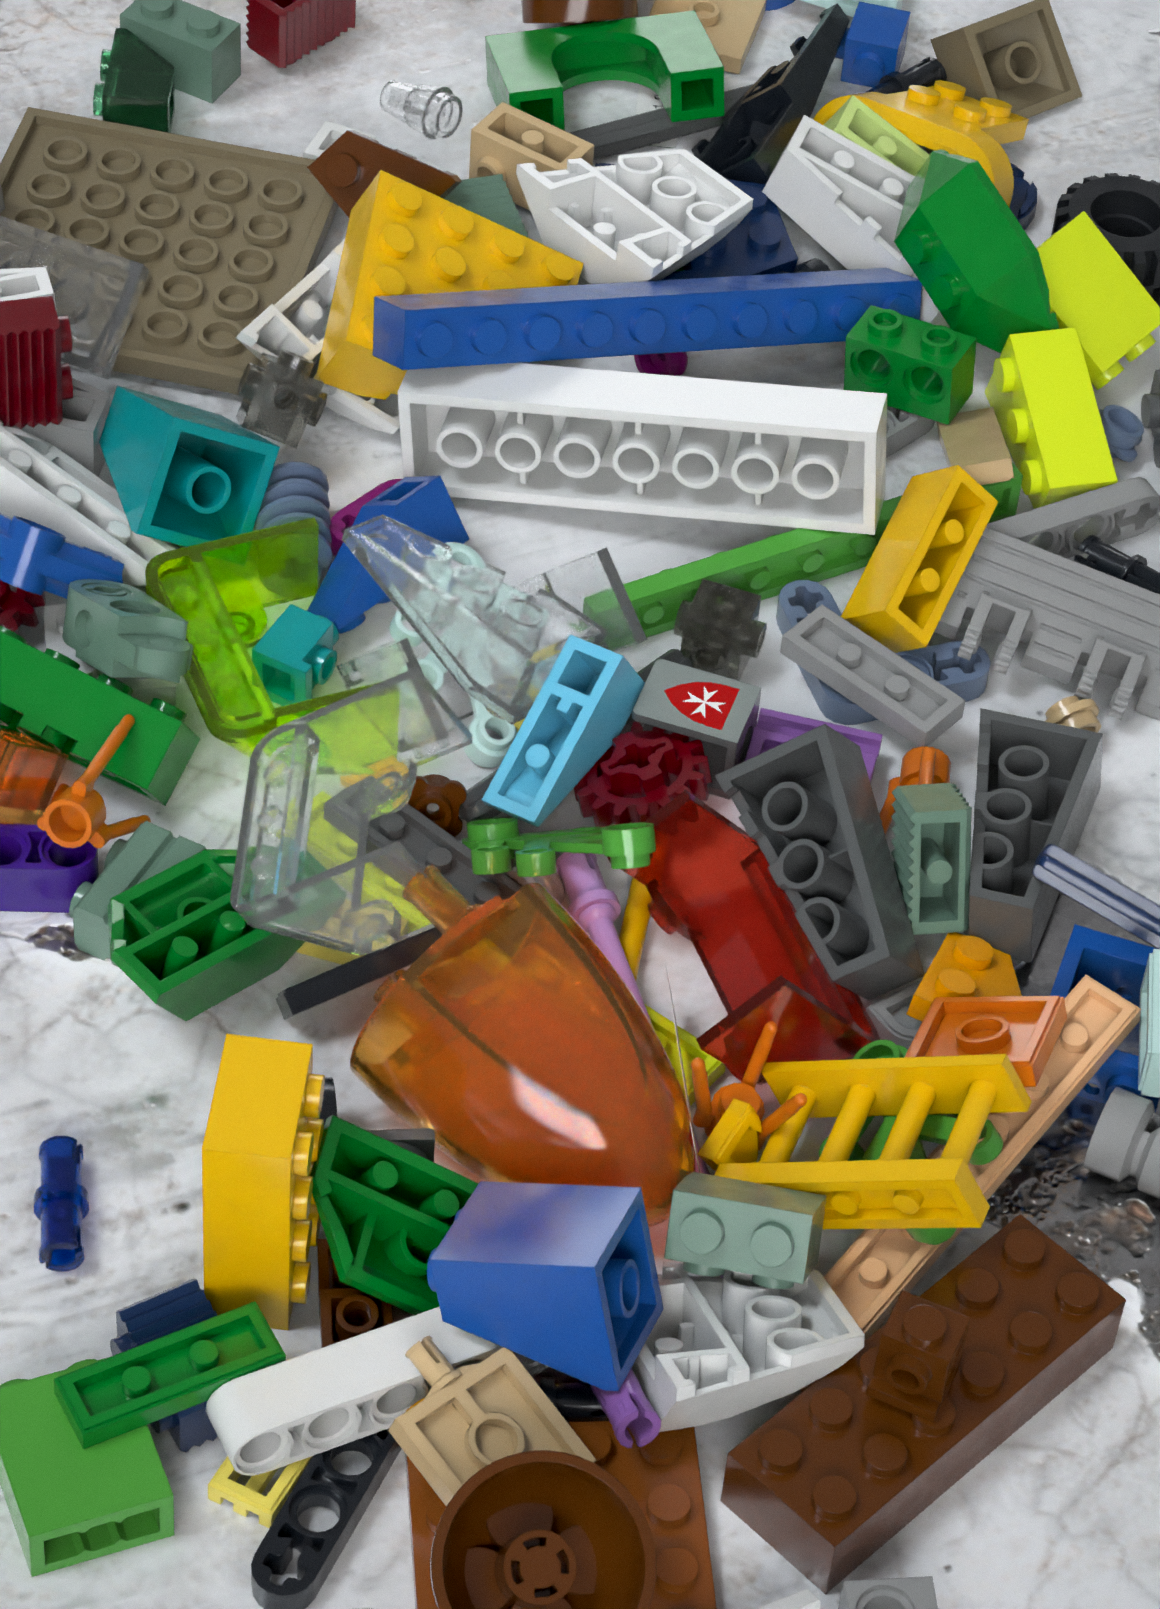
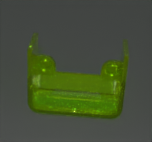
[145,517,400,780]

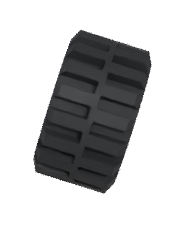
[1051,173,1160,307]

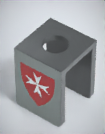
[632,659,762,800]

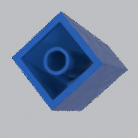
[427,1181,664,1391]

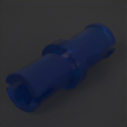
[34,1135,89,1272]

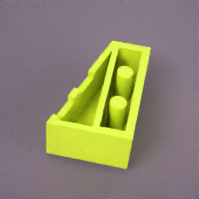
[985,327,1118,509]

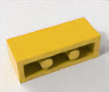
[841,465,999,653]

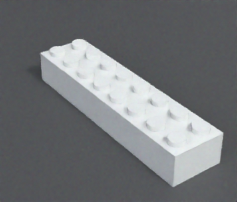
[397,363,887,535]

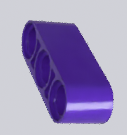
[0,824,99,913]

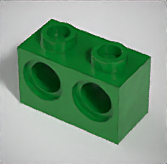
[843,305,977,425]

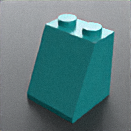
[99,385,280,562]

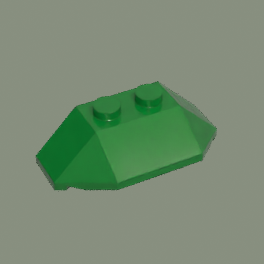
[894,149,1059,353]
[107,849,346,1021]
[310,1115,479,1315]

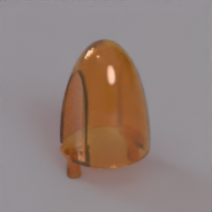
[350,865,696,1228]

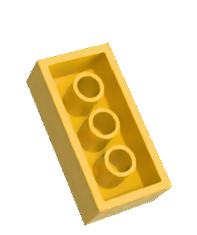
[202,1033,325,1330]

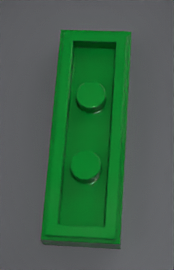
[54,1301,286,1449]

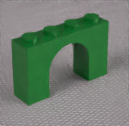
[485,10,725,131]

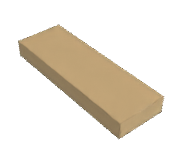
[936,407,1014,485]

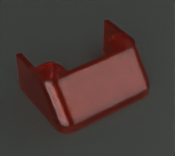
[607,790,880,1085]

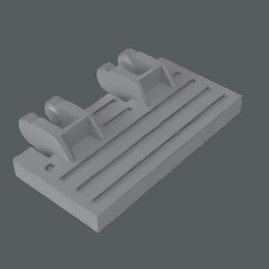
[934,527,1160,720]

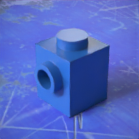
[835,1,911,88]

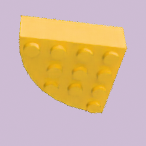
[315,170,584,400]

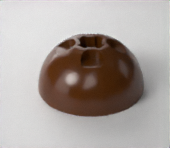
[430,1450,657,1609]

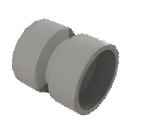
[1084,1087,1160,1199]

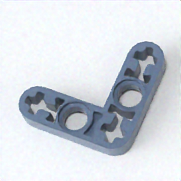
[776,580,991,725]

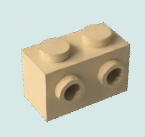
[469,102,594,211]

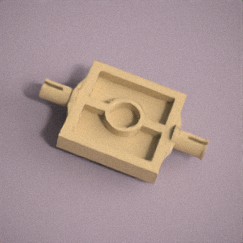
[388,1336,597,1506]

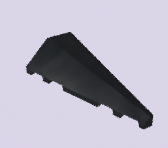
[691,3,850,184]

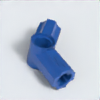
[0,513,124,599]

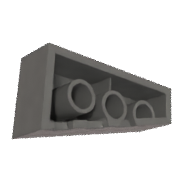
[969,708,1103,963]
[714,724,925,1000]

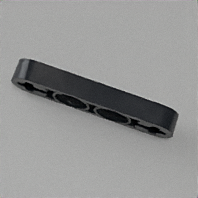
[251,1429,402,1609]

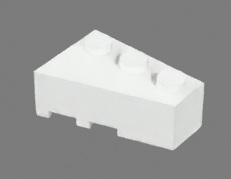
[762,115,915,276]

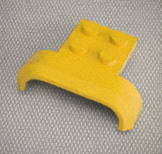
[813,80,1029,208]

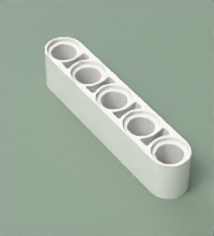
[205,1306,548,1476]

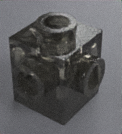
[236,349,327,449]
[674,579,767,681]

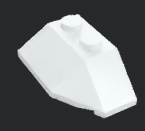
[0,420,183,587]

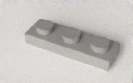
[780,604,966,747]

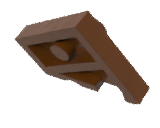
[307,130,462,218]

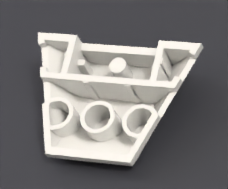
[516,149,753,284]
[236,239,400,434]
[632,1262,865,1432]

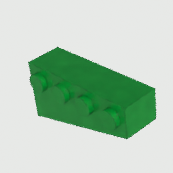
[0,626,200,806]

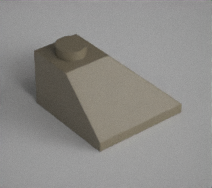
[931,0,1083,118]

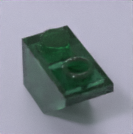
[93,28,175,133]

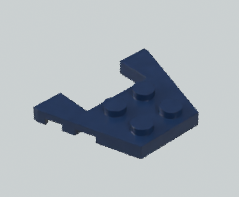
[595,163,798,280]

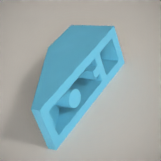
[482,634,645,827]

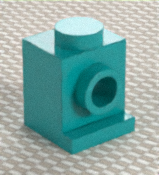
[252,604,339,716]

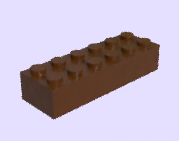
[720,1214,1126,1595]

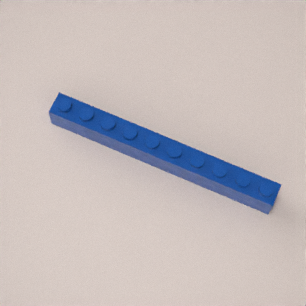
[373,268,922,370]

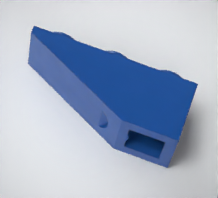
[307,475,469,634]

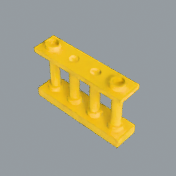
[714,1054,1032,1229]

